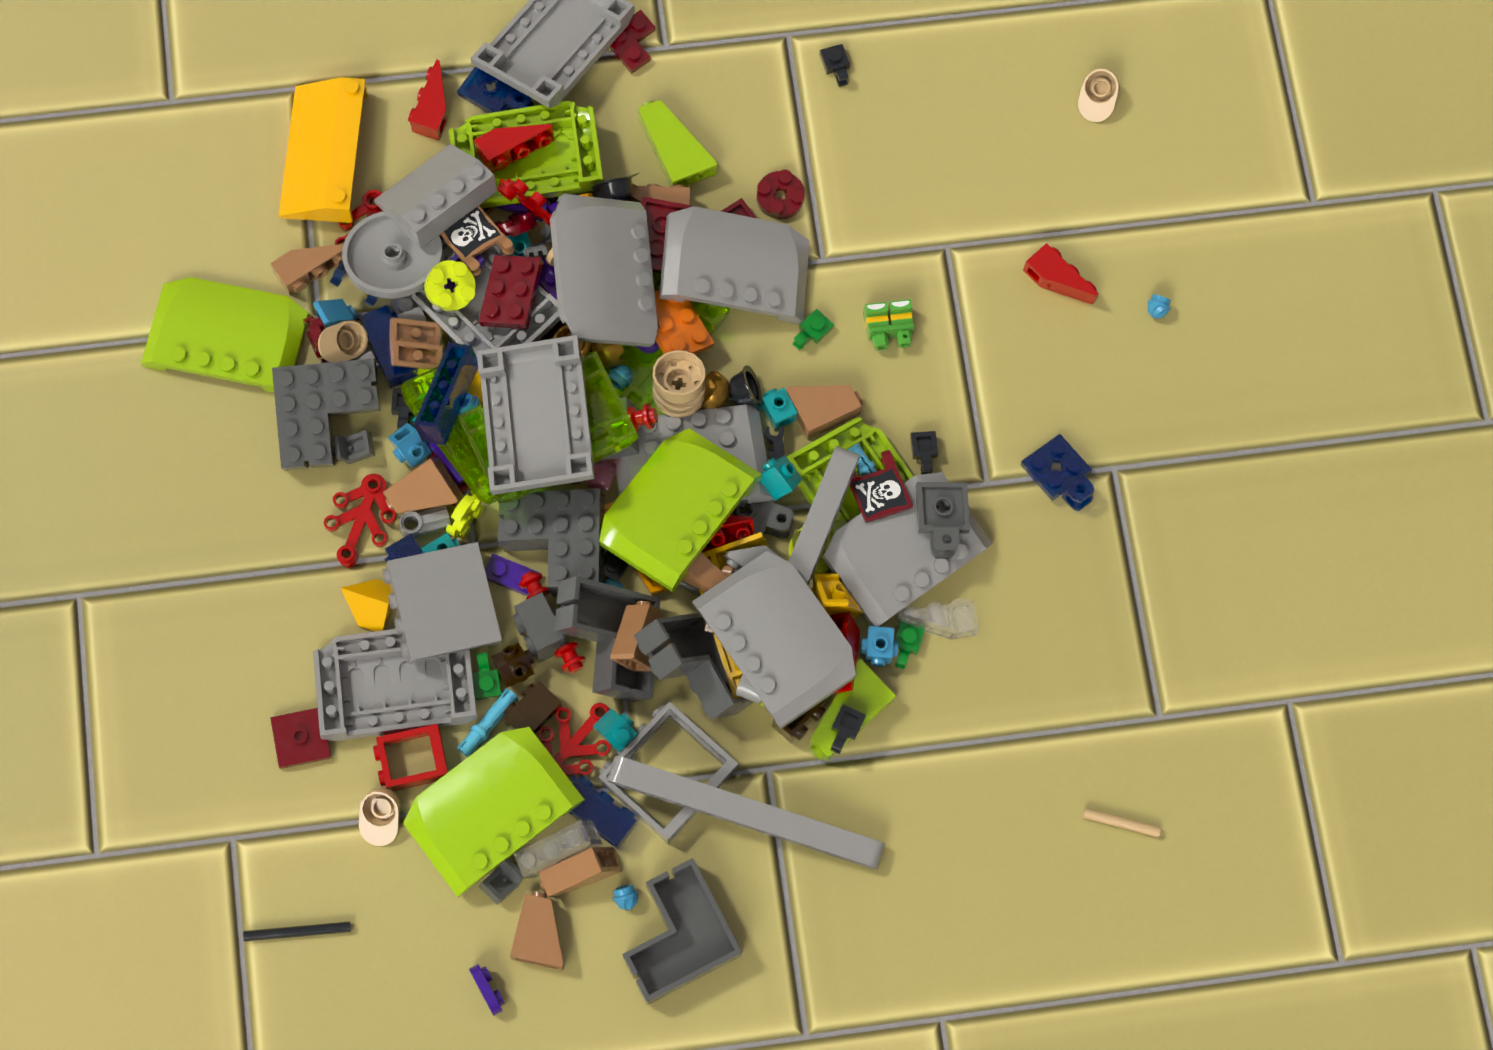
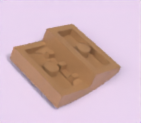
[390,318,443,371]

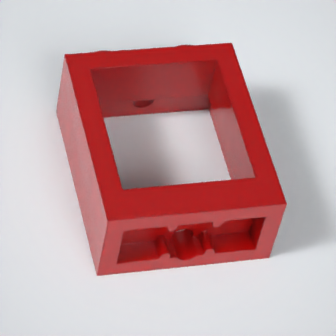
[373,724,448,791]

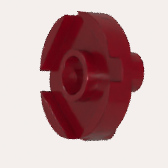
[756,169,805,219]
[493,211,538,237]
[303,316,329,363]

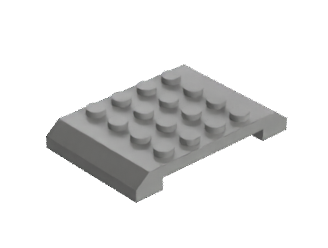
[471,0,635,108]
[477,335,595,495]
[614,404,773,504]

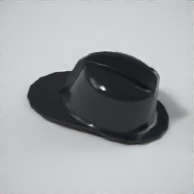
[592,173,639,201]
[729,365,762,411]

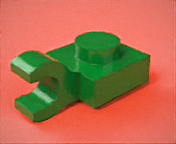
[792,309,834,351]
[895,622,925,670]
[472,652,501,700]

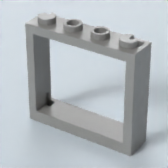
[599,701,739,844]

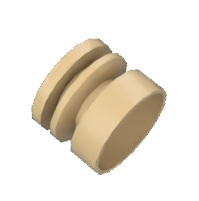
[653,350,705,417]

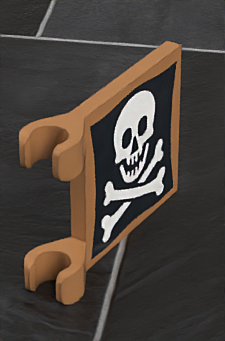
[440,206,514,277]

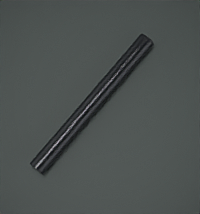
[243,921,351,942]

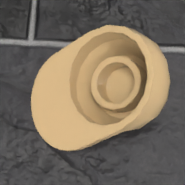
[1078,68,1119,122]
[318,320,368,362]
[359,788,401,846]

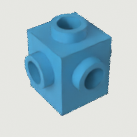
[388,423,432,467]
[861,626,898,667]

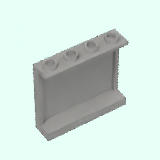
[382,542,502,665]

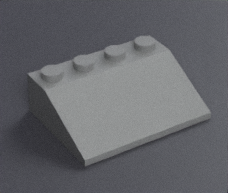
[374,144,497,249]

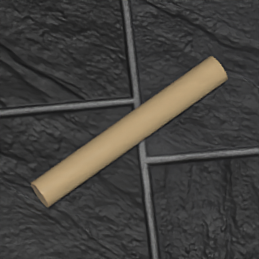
[1083,808,1161,838]

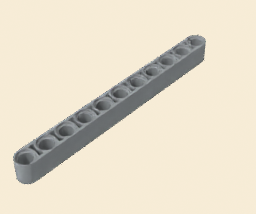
[736,446,860,704]
[607,756,885,869]

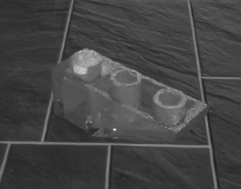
[896,598,980,639]

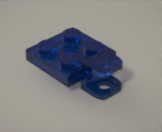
[457,66,534,113]
[1021,434,1094,511]

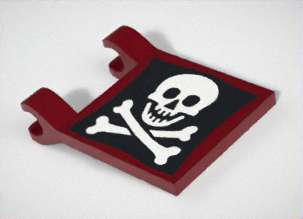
[849,450,913,523]

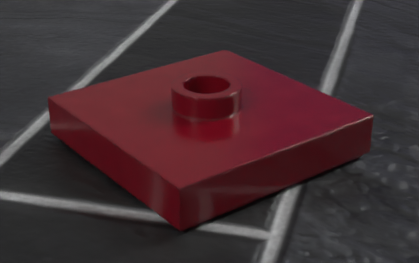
[270,708,331,769]

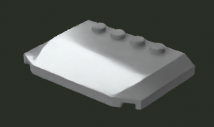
[550,194,658,347]
[659,206,810,324]
[411,239,561,364]
[822,472,993,627]
[692,551,856,729]
[313,629,477,741]

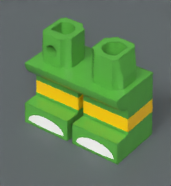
[863,299,914,351]

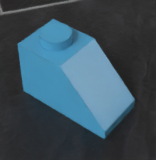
[313,299,358,329]

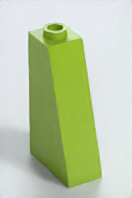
[638,100,717,187]
[809,659,896,762]

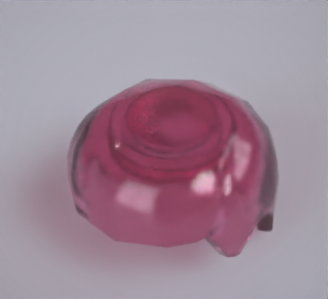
[585,460,617,496]

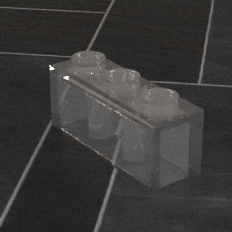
[514,820,602,878]

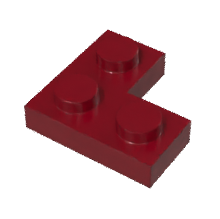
[609,10,655,74]

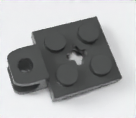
[915,482,970,558]
[730,499,794,538]

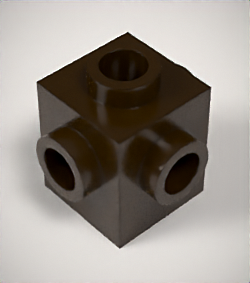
[491,643,535,688]

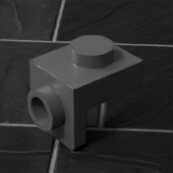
[333,430,375,464]
[479,858,525,905]

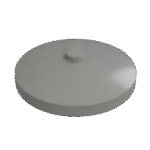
[342,212,443,299]

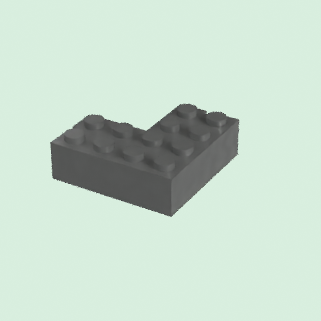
[272,358,381,471]
[498,488,605,597]
[554,576,661,702]
[634,613,754,720]
[622,858,742,1005]

